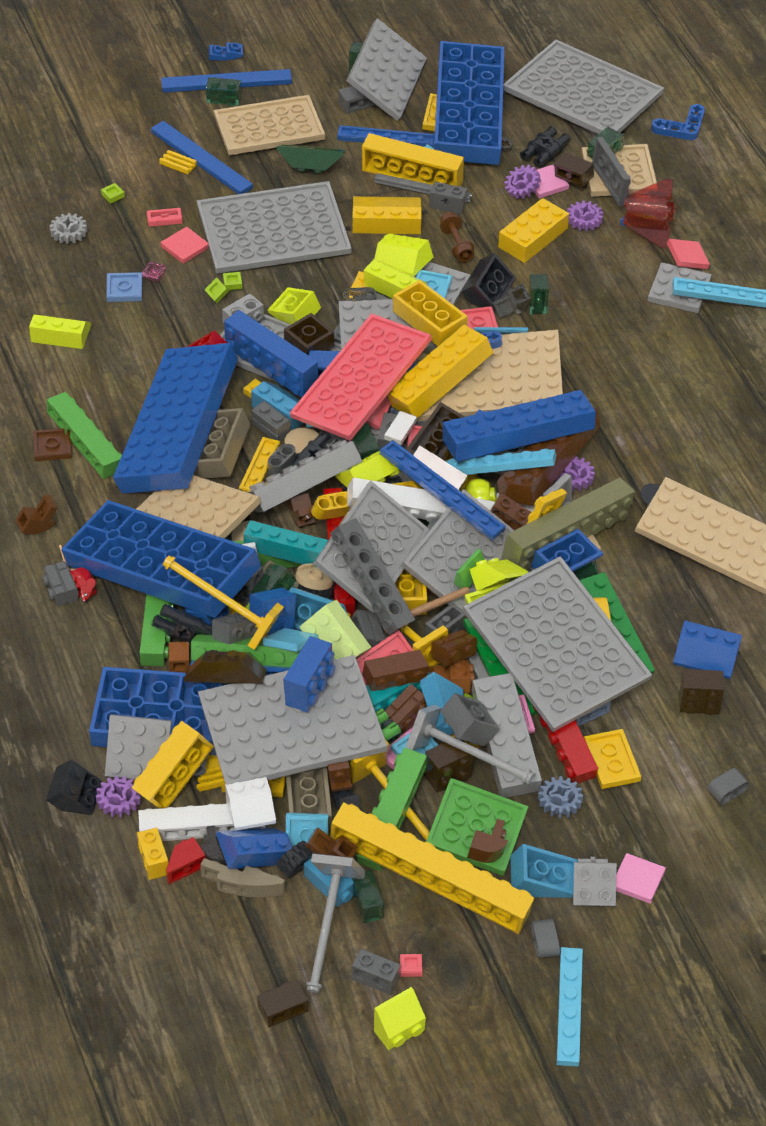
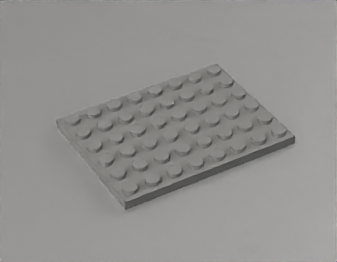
[503,40,664,140]
[197,181,352,274]
[462,556,652,732]
[198,655,387,785]

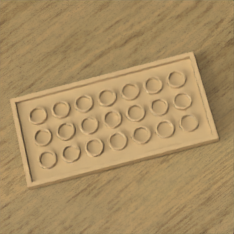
[635,477,766,594]

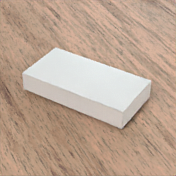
[384,411,417,445]

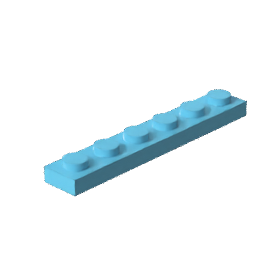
[672,277,766,308]
[445,449,556,475]
[557,947,583,1067]

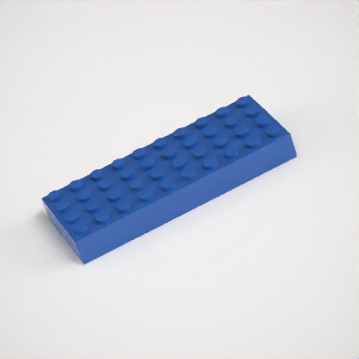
[433,41,504,165]
[113,343,238,493]
[61,500,261,618]
[89,667,232,755]

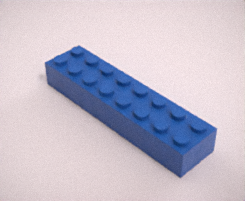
[443,390,596,462]

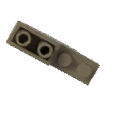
[201,858,285,897]

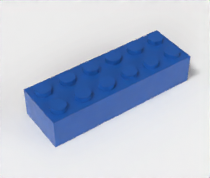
[224,310,318,398]

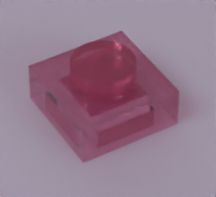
[142,261,166,282]

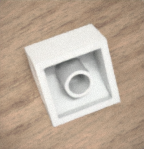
[225,777,276,831]

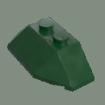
[277,144,345,173]

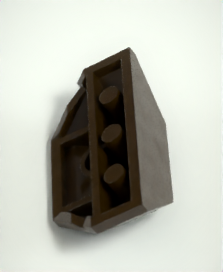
[184,650,267,684]

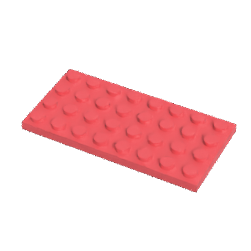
[290,313,432,441]

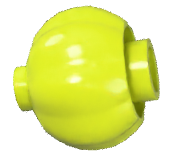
[465,479,496,502]

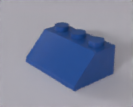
[531,529,603,572]
[673,621,742,679]
[216,827,292,869]

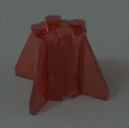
[623,179,678,248]

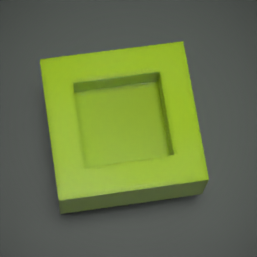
[101,183,125,204]
[223,272,242,290]
[205,278,229,303]

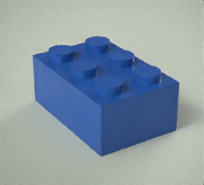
[283,636,335,713]

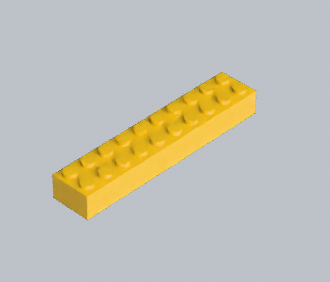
[330,802,534,934]

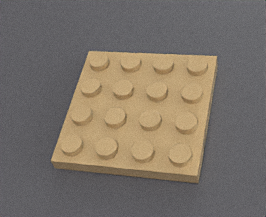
[581,144,658,197]

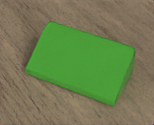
[454,549,484,588]

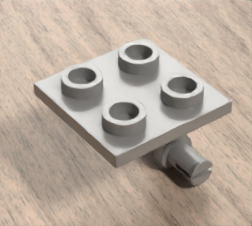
[573,857,617,906]

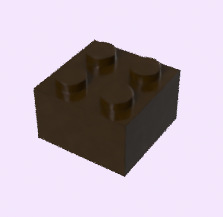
[284,313,334,356]
[679,669,724,715]
[424,737,473,793]

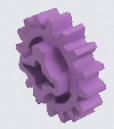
[504,165,541,199]
[567,201,603,231]
[555,456,595,492]
[96,776,141,817]

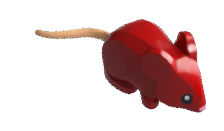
[59,545,97,601]

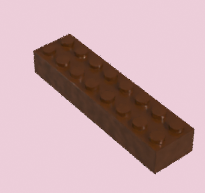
[497,407,600,506]

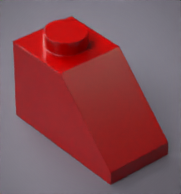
[166,837,206,884]

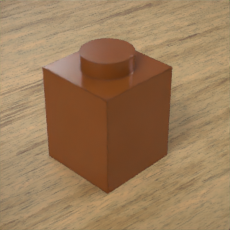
[169,642,190,673]

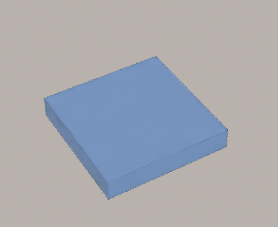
[106,273,142,302]

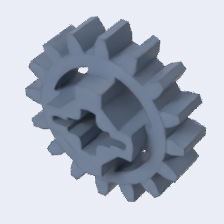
[538,776,583,818]

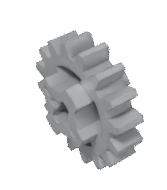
[50,213,87,244]

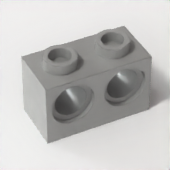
[222,294,264,323]

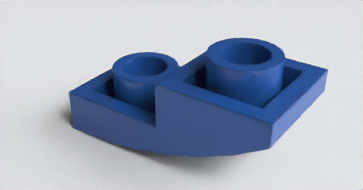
[208,42,243,60]

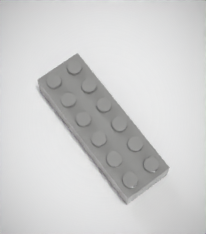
[247,440,362,512]
[472,673,542,798]

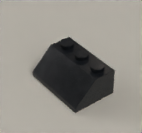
[461,253,516,312]

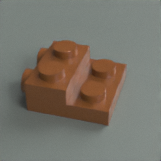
[429,660,474,693]

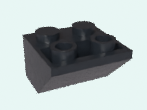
[46,759,102,815]

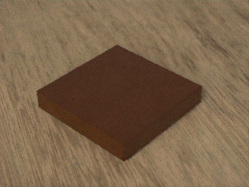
[33,428,72,461]

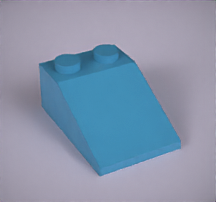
[510,844,578,898]

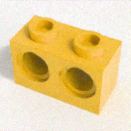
[137,827,168,880]

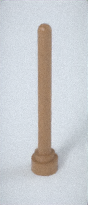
[384,587,470,633]

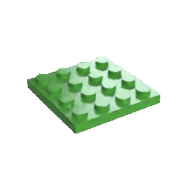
[426,778,528,876]

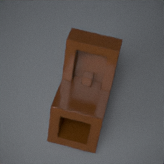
[287,493,317,527]
[15,494,58,535]
[327,761,352,793]
[467,819,508,863]
[305,827,358,858]

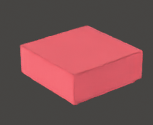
[400,954,422,977]

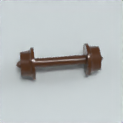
[440,212,474,262]

